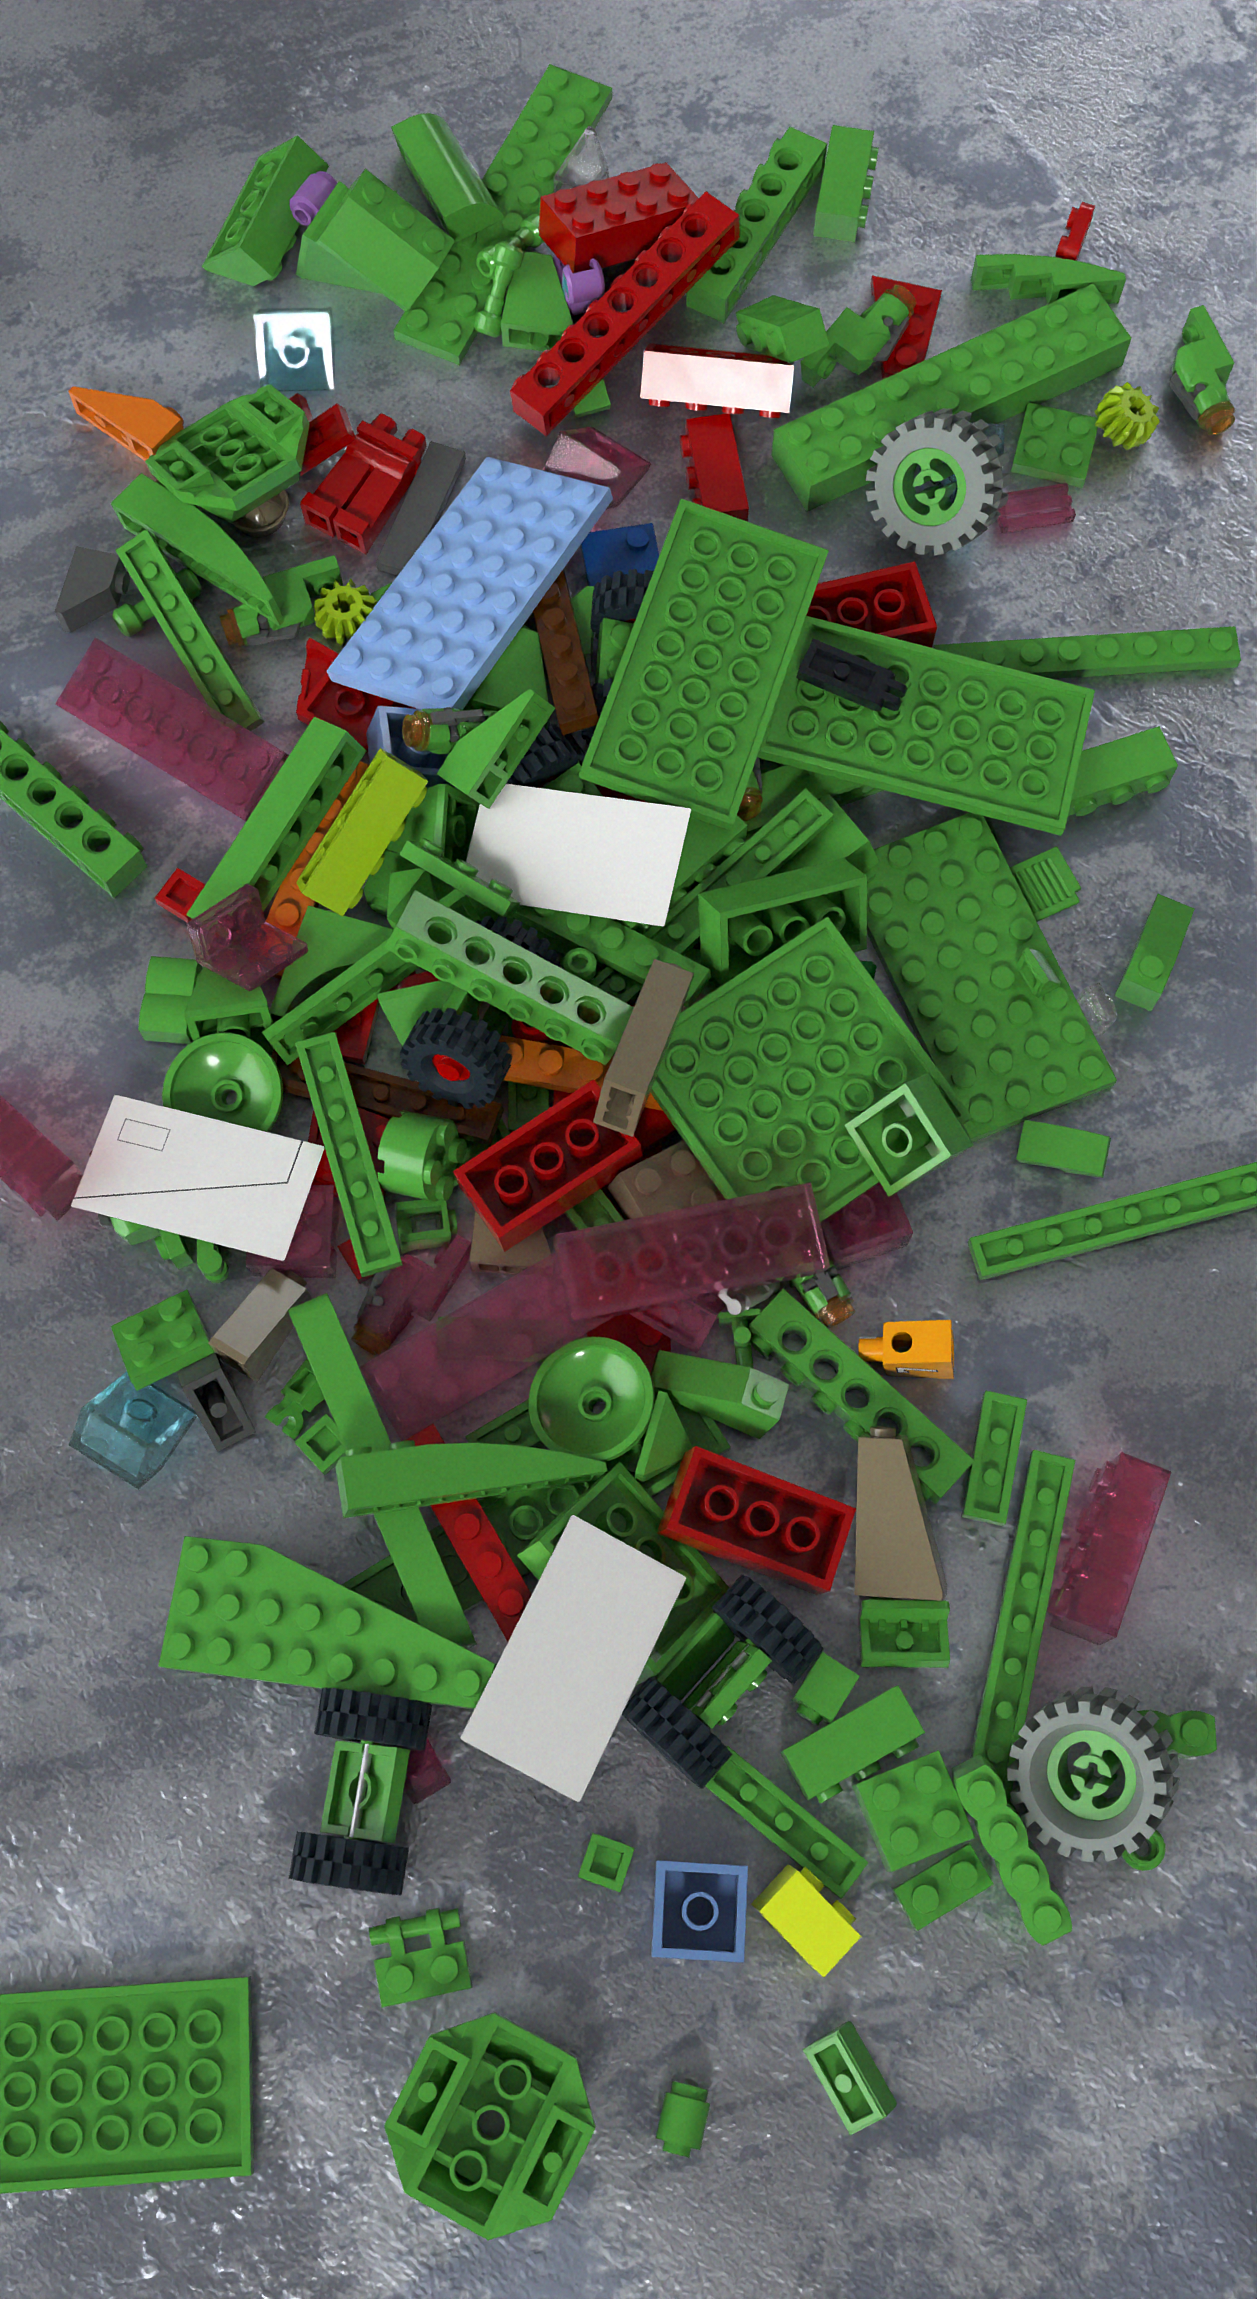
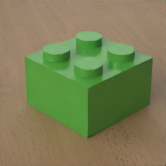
[851,1750,975,1872]

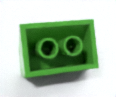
[317,168,455,311]

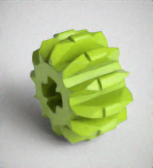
[1094,382,1160,450]
[314,579,377,646]

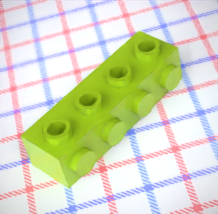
[296,747,428,917]

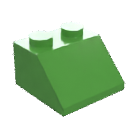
[844,1073,973,1197]

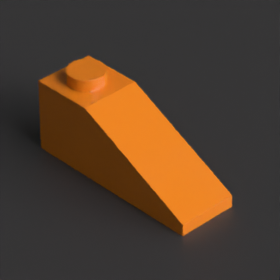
[68,386,184,461]

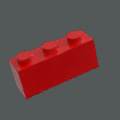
[679,413,749,522]

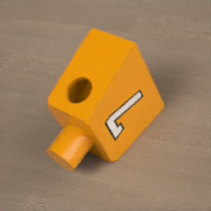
[858,1320,954,1379]

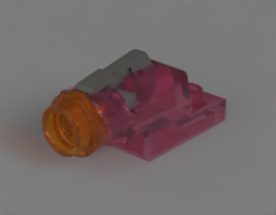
[351,1234,472,1357]

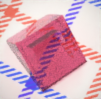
[404,1738,451,1804]

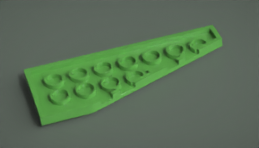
[158,1536,497,1709]

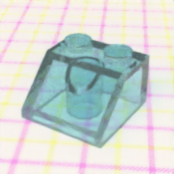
[254,307,335,391]
[69,1372,197,1490]

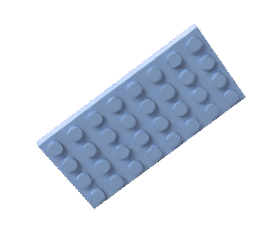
[327,457,613,710]

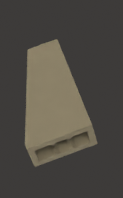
[593,959,694,1137]
[855,1426,947,1601]

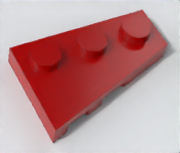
[871,275,942,380]

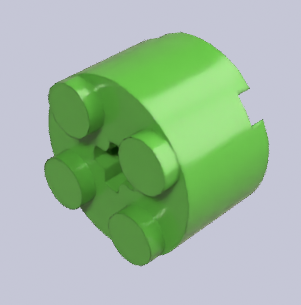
[377,1110,467,1202]

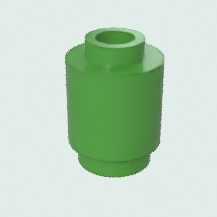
[655,2081,710,2157]

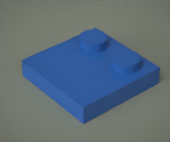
[580,523,659,586]

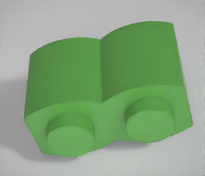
[138,956,203,1044]
[1137,1710,1217,1759]

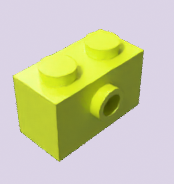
[751,1864,861,1978]

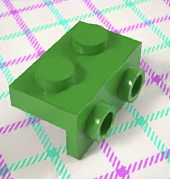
[858,1597,950,1668]

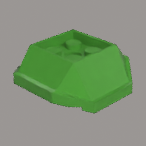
[145,384,310,523]
[384,2012,596,2240]

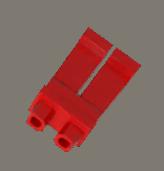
[300,413,427,555]

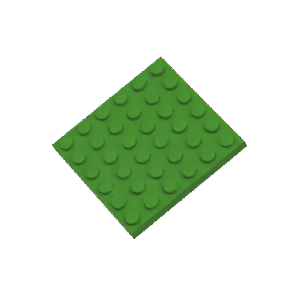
[650,916,973,1259]

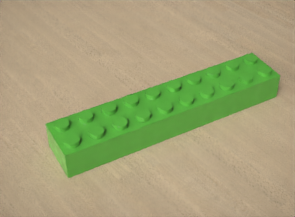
[771,283,1132,512]

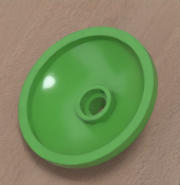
[162,1033,283,1132]
[528,1337,655,1462]

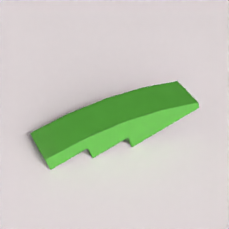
[971,254,1126,304]

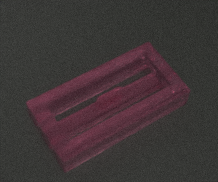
[997,483,1076,534]

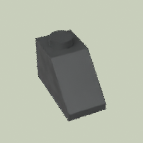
[54,546,130,633]
[177,1353,256,1452]

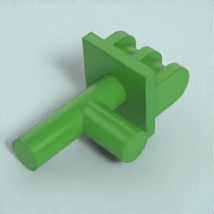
[718,1308,761,1368]

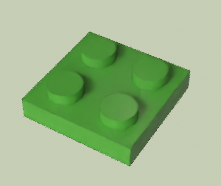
[1011,402,1098,488]
[111,1290,215,1391]

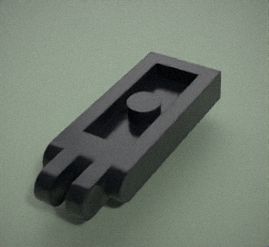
[796,638,908,711]

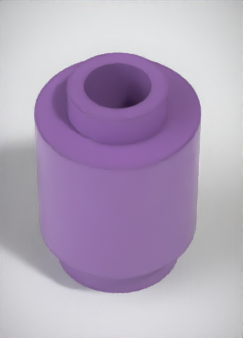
[289,171,337,226]

